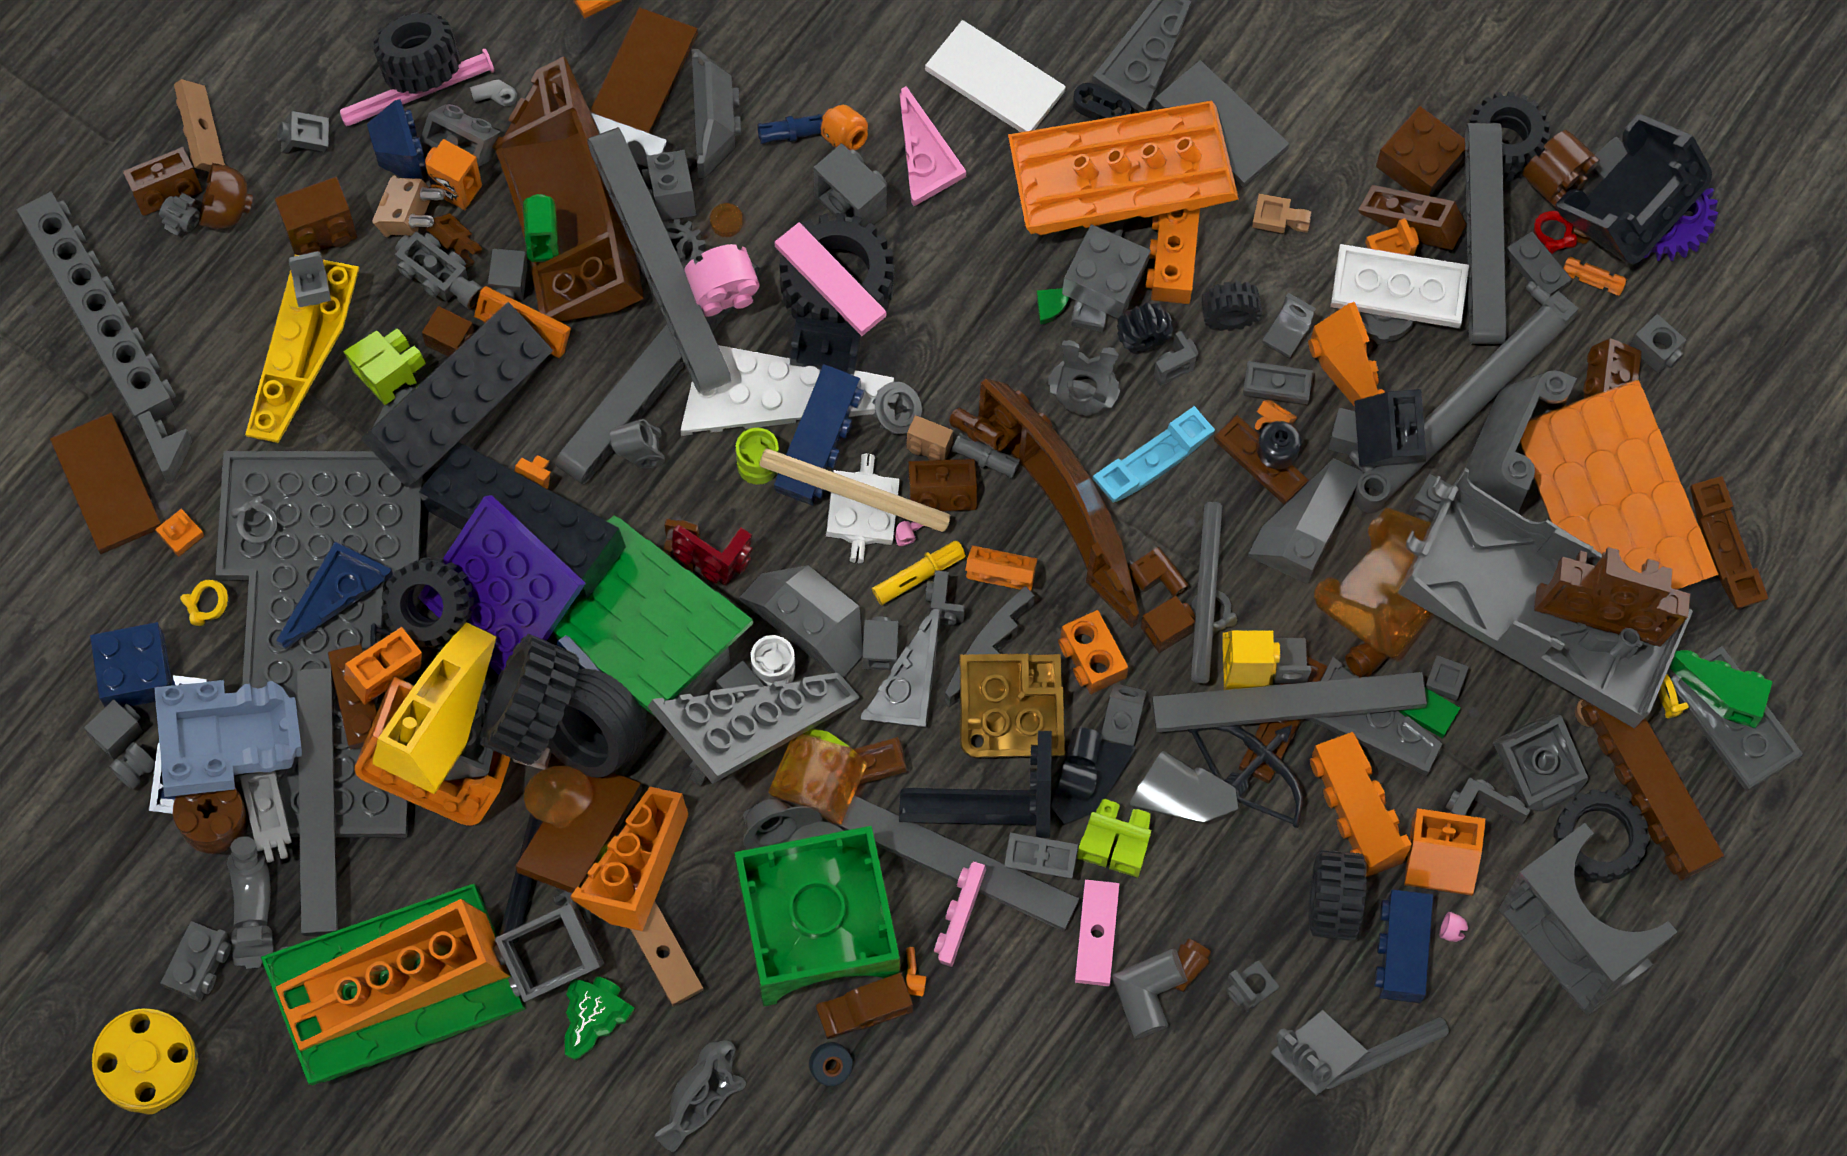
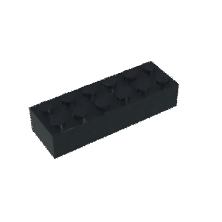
[361,302,554,487]
[419,442,626,599]

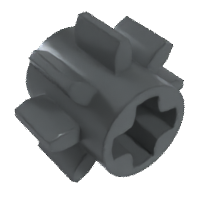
[159,193,200,236]

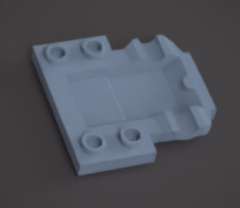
[154,680,302,797]

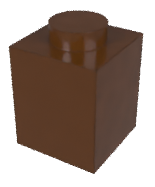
[422,306,475,356]
[1140,596,1196,653]

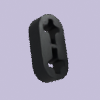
[1073,83,1131,120]

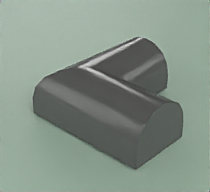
[1111,948,1188,1040]

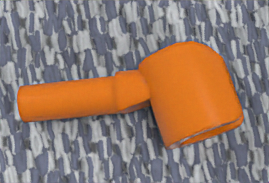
[906,947,926,996]

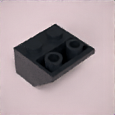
[1354,389,1426,467]

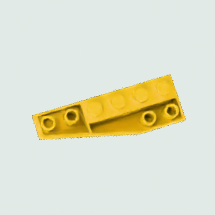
[245,254,359,443]
[372,622,497,794]

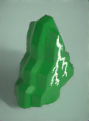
[565,977,635,1061]

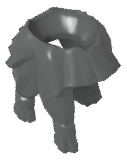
[1048,340,1120,416]

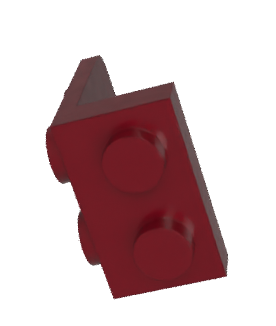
[671,525,753,586]

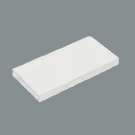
[925,20,1066,132]
[1330,244,1469,328]

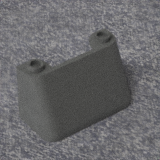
[1465,370,1577,513]

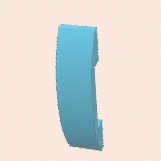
[1092,406,1215,503]

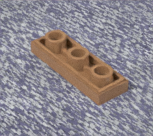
[174,79,225,172]
[629,901,703,1007]

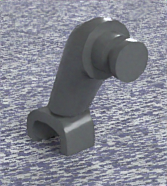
[227,837,274,969]

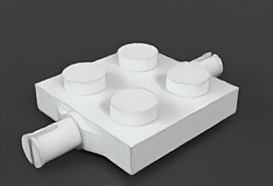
[826,453,899,563]

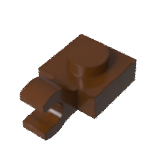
[425,213,482,268]

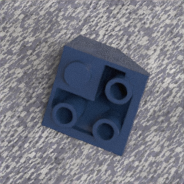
[367,99,427,180]

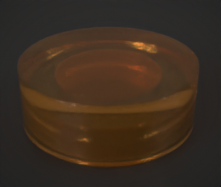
[710,203,743,237]

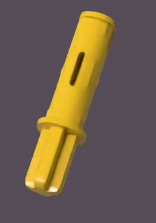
[871,541,965,605]

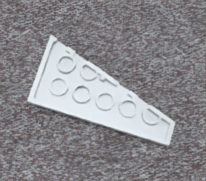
[680,345,894,436]

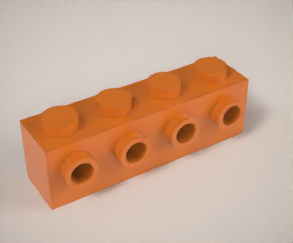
[1146,208,1200,304]

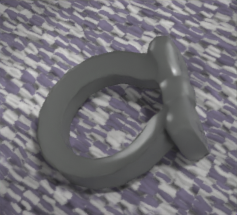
[231,496,277,544]
[1191,590,1237,636]

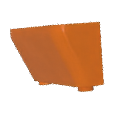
[354,677,511,825]

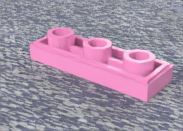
[934,861,986,967]
[1075,880,1119,986]

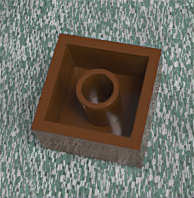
[1376,106,1465,197]
[275,176,358,255]

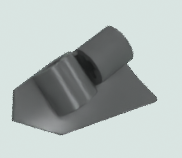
[1130,751,1238,823]

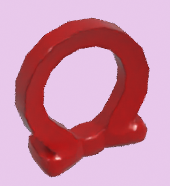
[1533,211,1577,254]

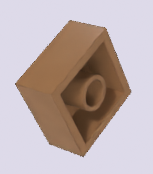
[907,415,953,460]

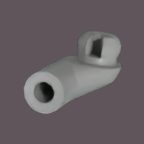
[470,80,517,106]

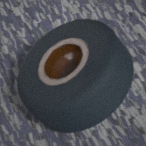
[809,1042,852,1086]

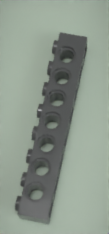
[16,191,176,429]

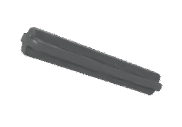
[1327,1017,1449,1089]

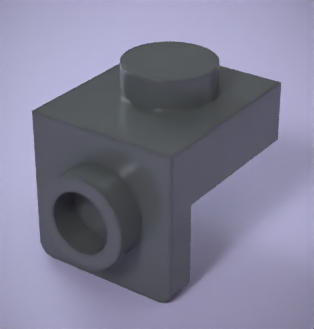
[288,251,331,308]
[925,570,965,625]

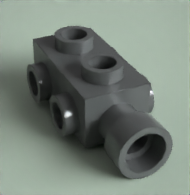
[395,231,483,309]

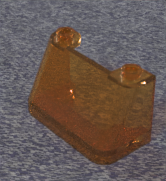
[1314,507,1433,658]

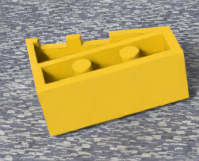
[1222,631,1280,690]

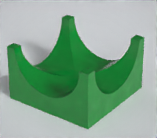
[734,825,900,1007]

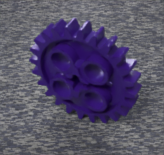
[1644,188,1718,261]

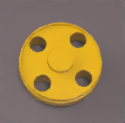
[92,1009,199,1114]

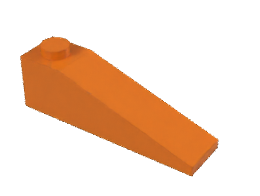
[1308,302,1385,407]

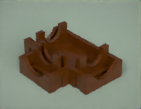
[1534,547,1690,647]

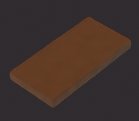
[590,7,698,134]
[50,412,161,554]
[516,771,642,893]

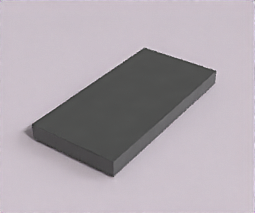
[1154,60,1289,187]
[1670,646,1803,792]

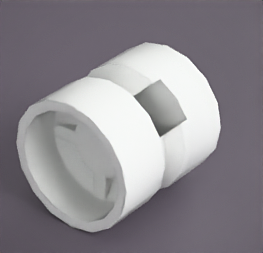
[751,635,795,686]

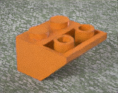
[1404,808,1486,896]

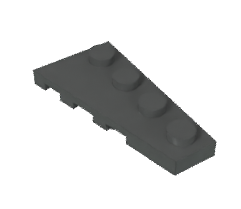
[1307,657,1442,776]

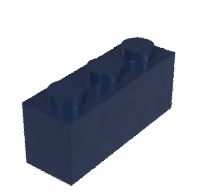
[1374,890,1433,1003]

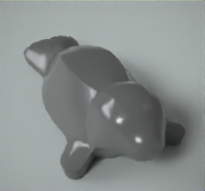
[654,1040,746,1152]

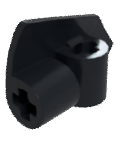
[1050,727,1136,825]

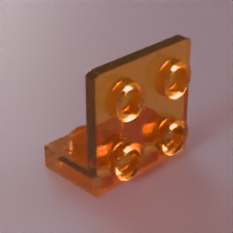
[768,734,867,825]

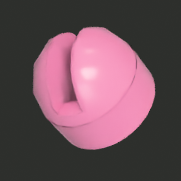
[1439,912,1468,942]

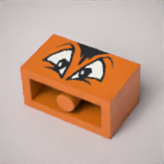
[425,139,482,210]

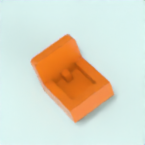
[1365,218,1419,256]

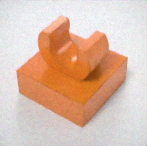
[1255,399,1297,430]
[514,455,551,489]
[155,508,204,557]

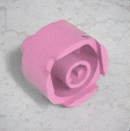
[684,244,760,317]

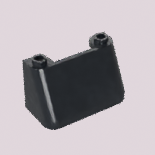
[1555,114,1712,264]

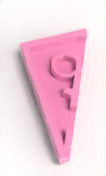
[899,86,966,206]

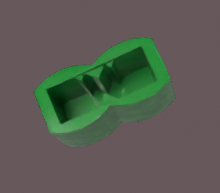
[523,194,559,262]

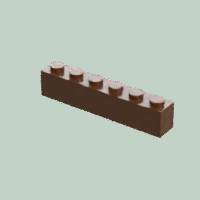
[1581,700,1724,881]

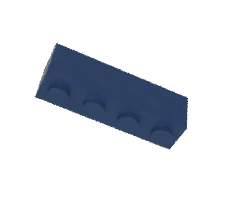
[774,364,865,506]

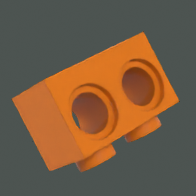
[1058,610,1128,695]
[344,627,422,705]

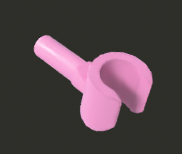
[894,521,924,546]

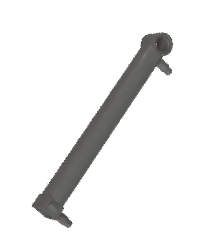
[1349,281,1579,513]

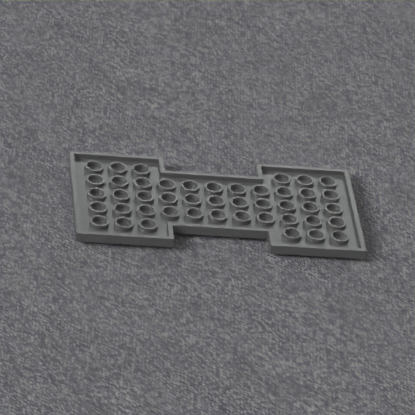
[205,451,424,838]

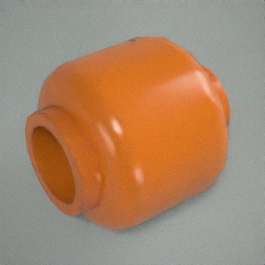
[821,104,868,150]

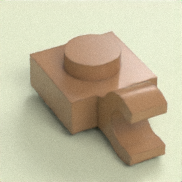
[1252,194,1311,233]

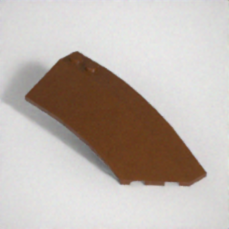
[492,56,644,322]
[978,378,1139,628]

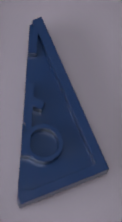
[276,542,393,649]

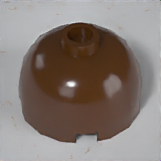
[199,163,253,229]

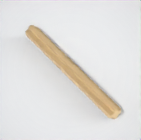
[760,449,950,532]

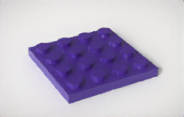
[418,495,586,675]

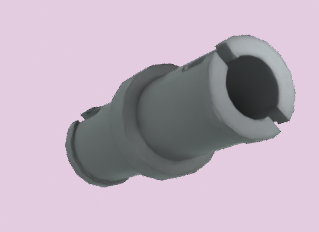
[952,432,1021,479]

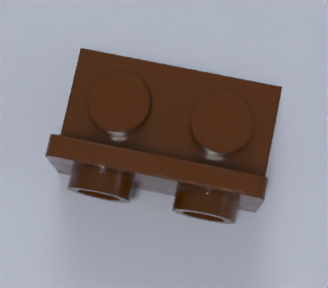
[123,147,202,215]
[1583,338,1642,399]
[908,459,977,511]

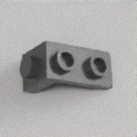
[1445,777,1530,825]

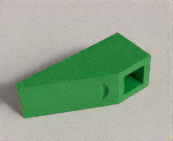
[1669,650,1773,728]

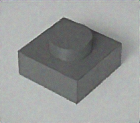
[1425,655,1469,701]

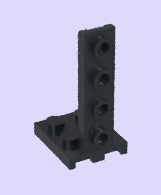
[899,731,1052,838]

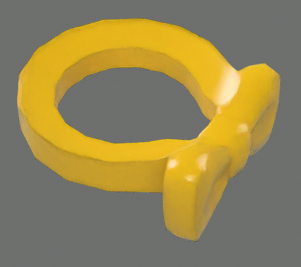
[180,580,228,626]
[1658,673,1689,718]

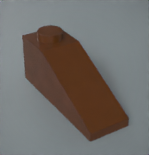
[1358,185,1466,250]

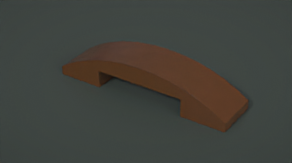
[1690,476,1769,609]

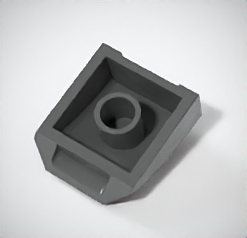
[1493,714,1588,812]

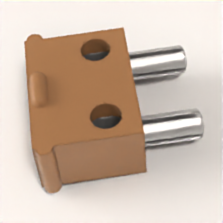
[372,175,445,237]

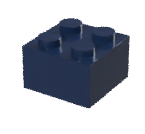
[90,622,172,707]

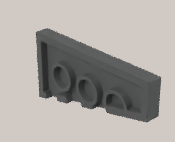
[1092,0,1191,112]

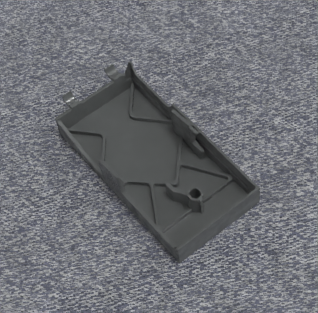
[1398,468,1693,728]

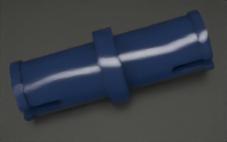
[757,114,823,144]

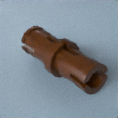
[949,408,1009,451]

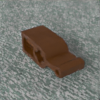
[816,973,913,1039]

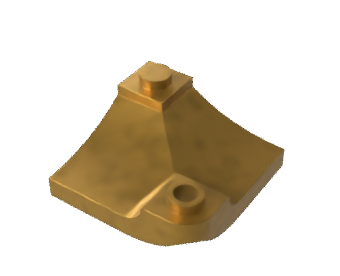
[959,654,1065,758]

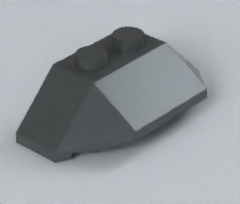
[692,49,741,178]
[739,565,863,678]

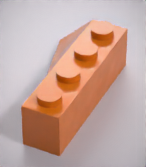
[1310,732,1412,877]
[570,787,689,931]

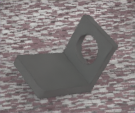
[1262,293,1316,358]
[1273,638,1311,683]
[1101,683,1146,746]
[1226,961,1279,1012]

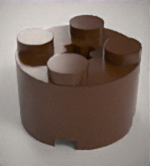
[1522,130,1600,207]
[172,787,248,854]

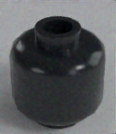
[1257,421,1302,469]

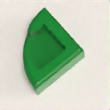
[1037,288,1069,325]

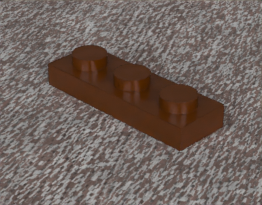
[328,644,377,750]

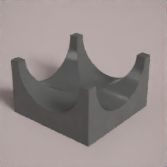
[1498,823,1677,1017]

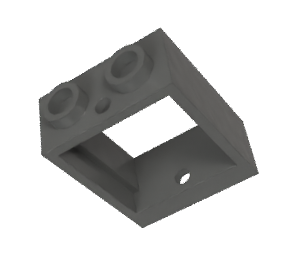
[494,901,604,1002]

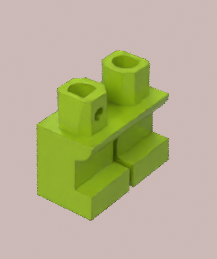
[344,328,426,405]
[1077,799,1151,878]

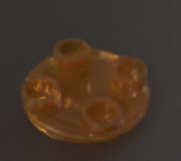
[524,766,593,828]

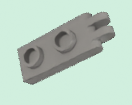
[240,771,292,863]

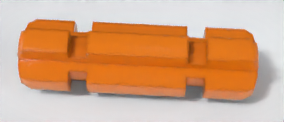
[1563,257,1626,295]

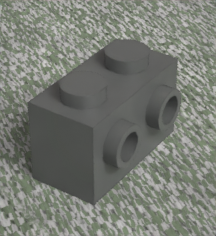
[420,104,501,167]
[642,150,696,221]

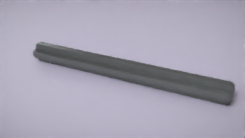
[1191,501,1222,684]

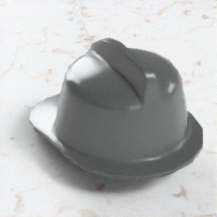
[743,799,822,850]

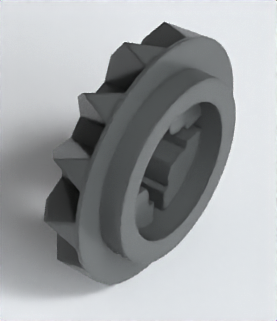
[872,382,922,434]

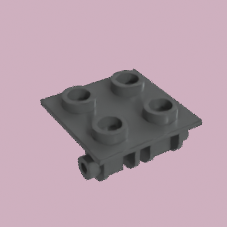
[1270,1010,1369,1096]

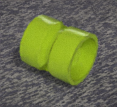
[735,427,779,485]

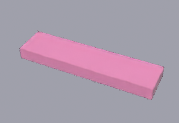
[775,222,886,336]

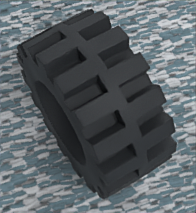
[1201,281,1262,331]

